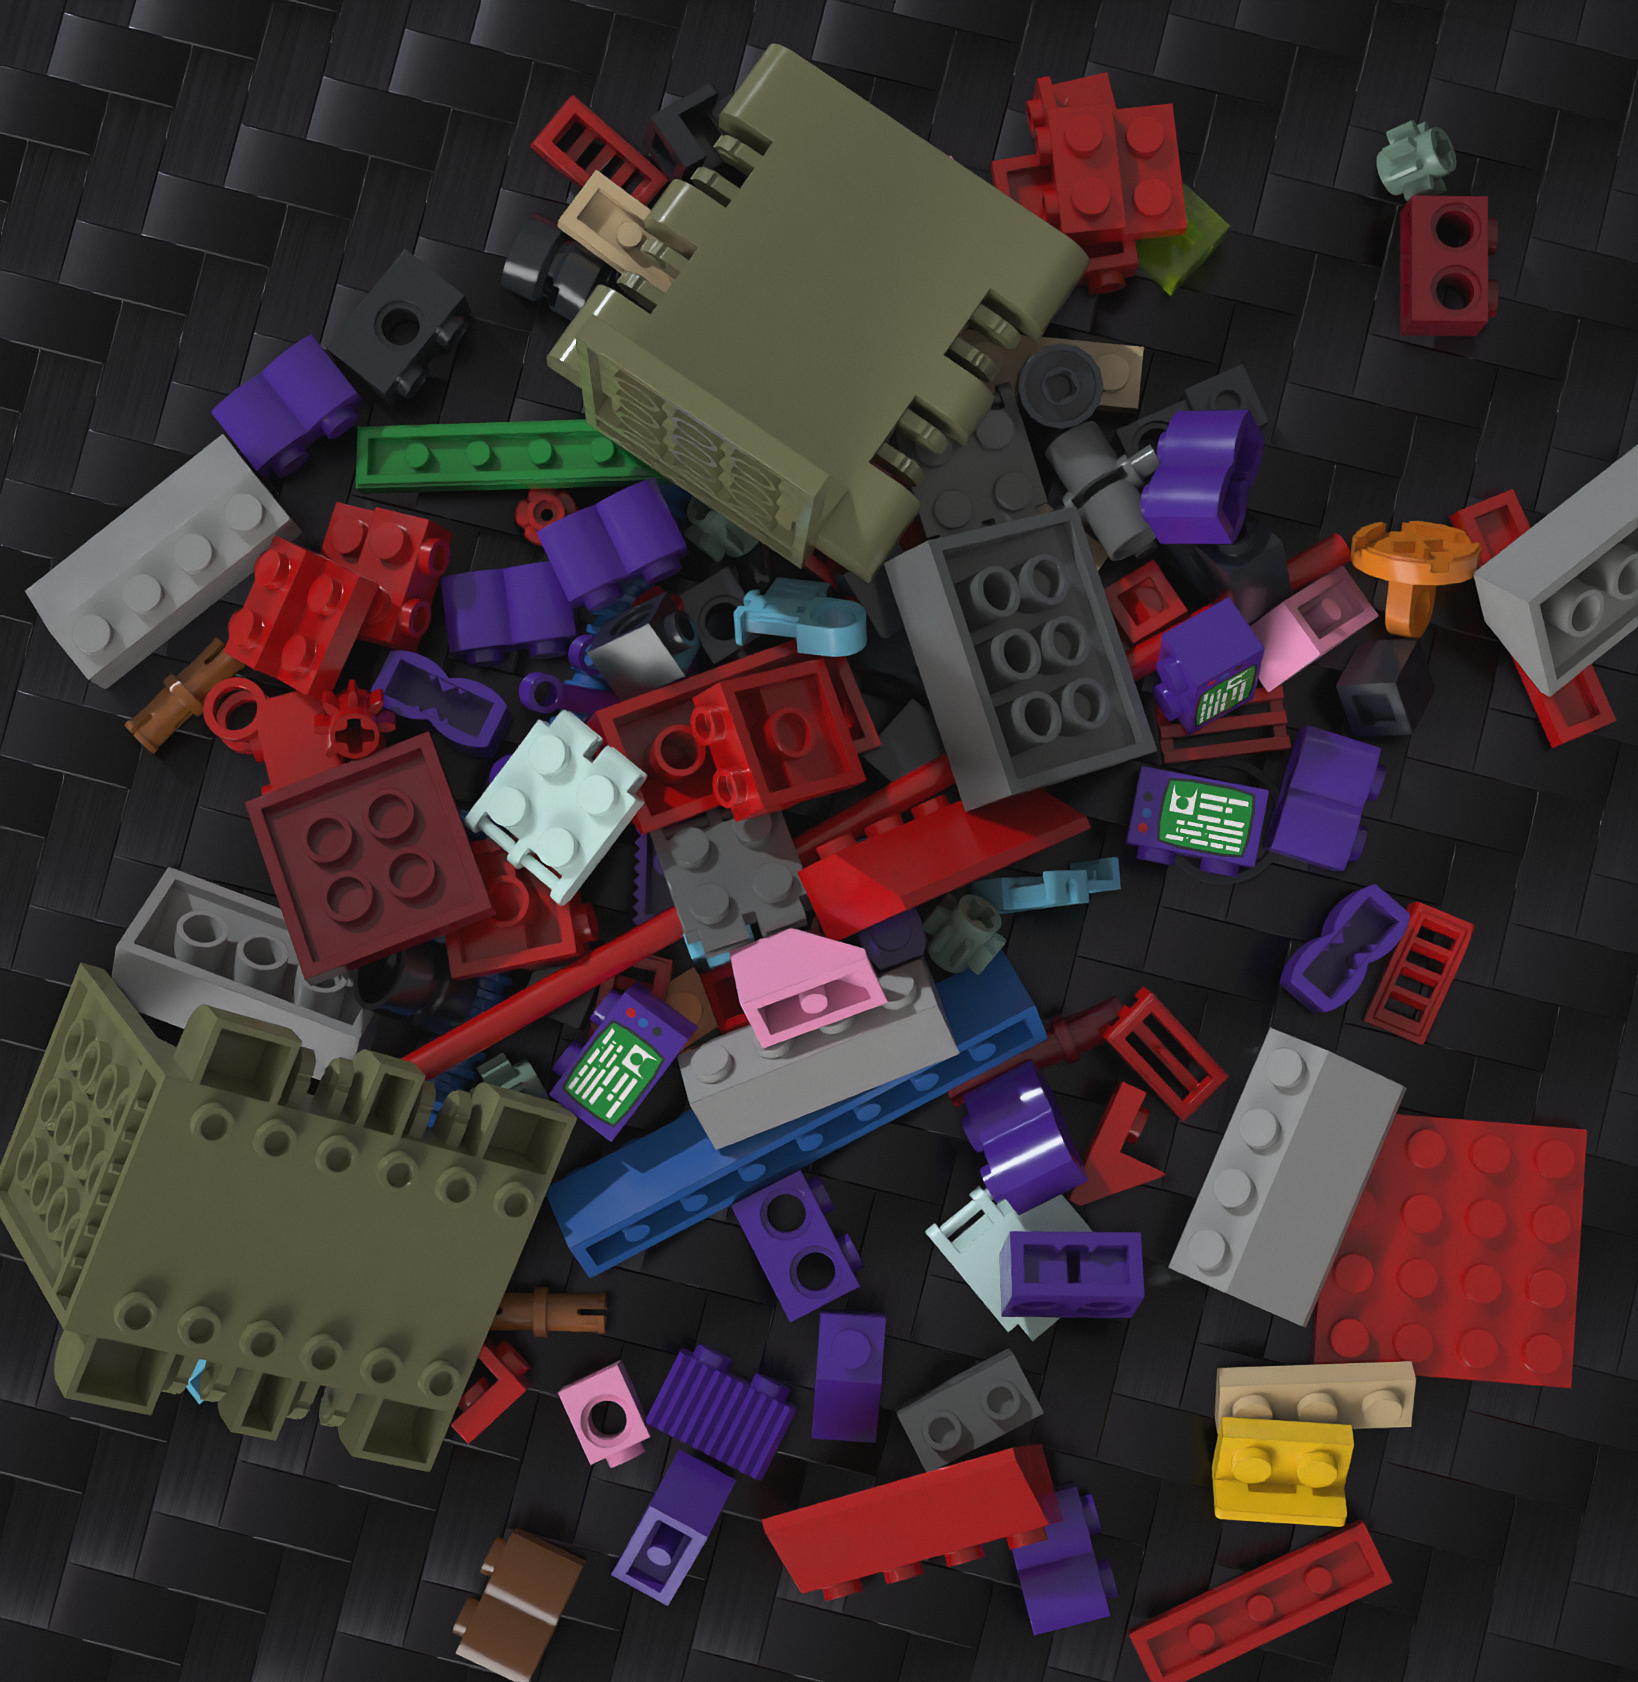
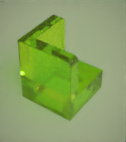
[1135,183,1230,296]

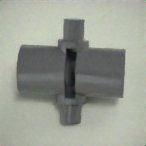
[1045,421,1159,561]

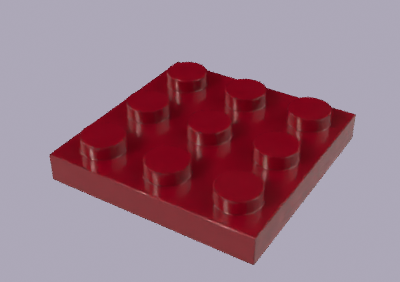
[245,731,497,986]

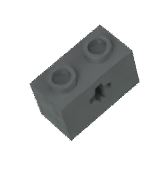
[896,1348,1044,1472]

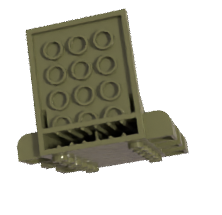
[547,44,1090,584]
[0,963,577,1472]

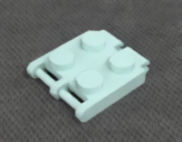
[464,710,647,906]
[925,1186,1093,1341]

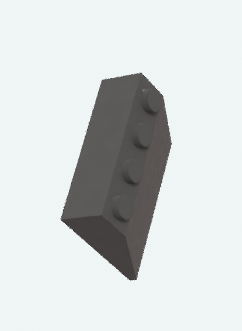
[884,506,1157,812]

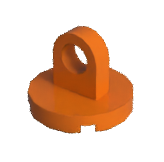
[1350,521,1482,638]

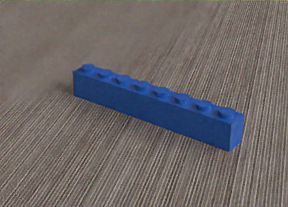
[546,950,1048,1278]

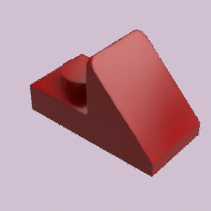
[1064,1082,1166,1206]

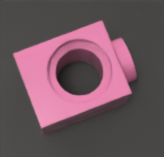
[558,1360,653,1468]

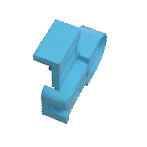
[734,577,867,657]
[971,857,1121,914]

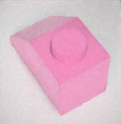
[1250,565,1379,692]
[729,928,888,1048]

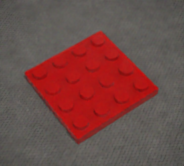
[1310,1114,1587,1388]

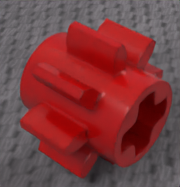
[313,679,396,761]

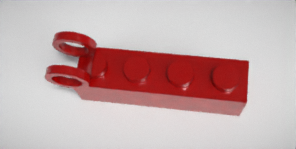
[203,677,351,795]

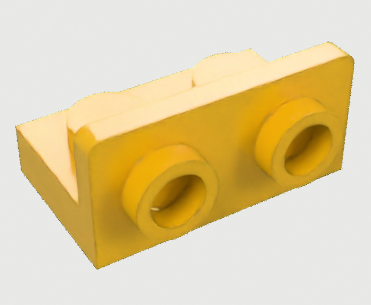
[1212,1417,1354,1527]

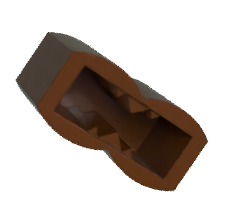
[452,1528,587,1682]

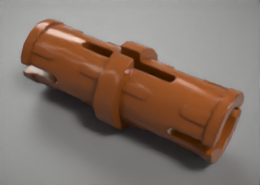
[124,636,246,754]
[489,1286,607,1337]

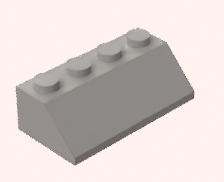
[25,434,303,689]
[1473,445,1638,697]
[111,867,383,1080]
[677,955,960,1150]
[1168,1028,1407,1328]

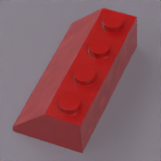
[586,639,882,835]
[797,789,1091,941]
[762,1444,1063,1601]

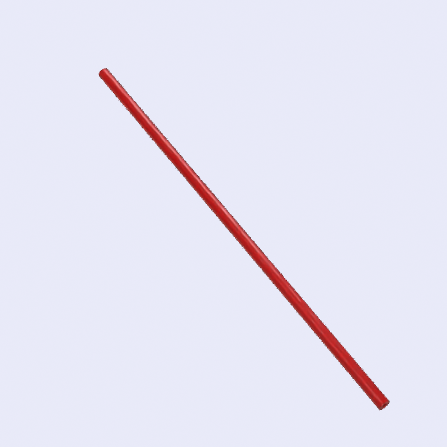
[401,533,1351,1081]

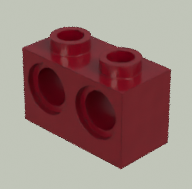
[1400,196,1498,337]

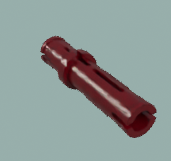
[948,995,1132,1108]

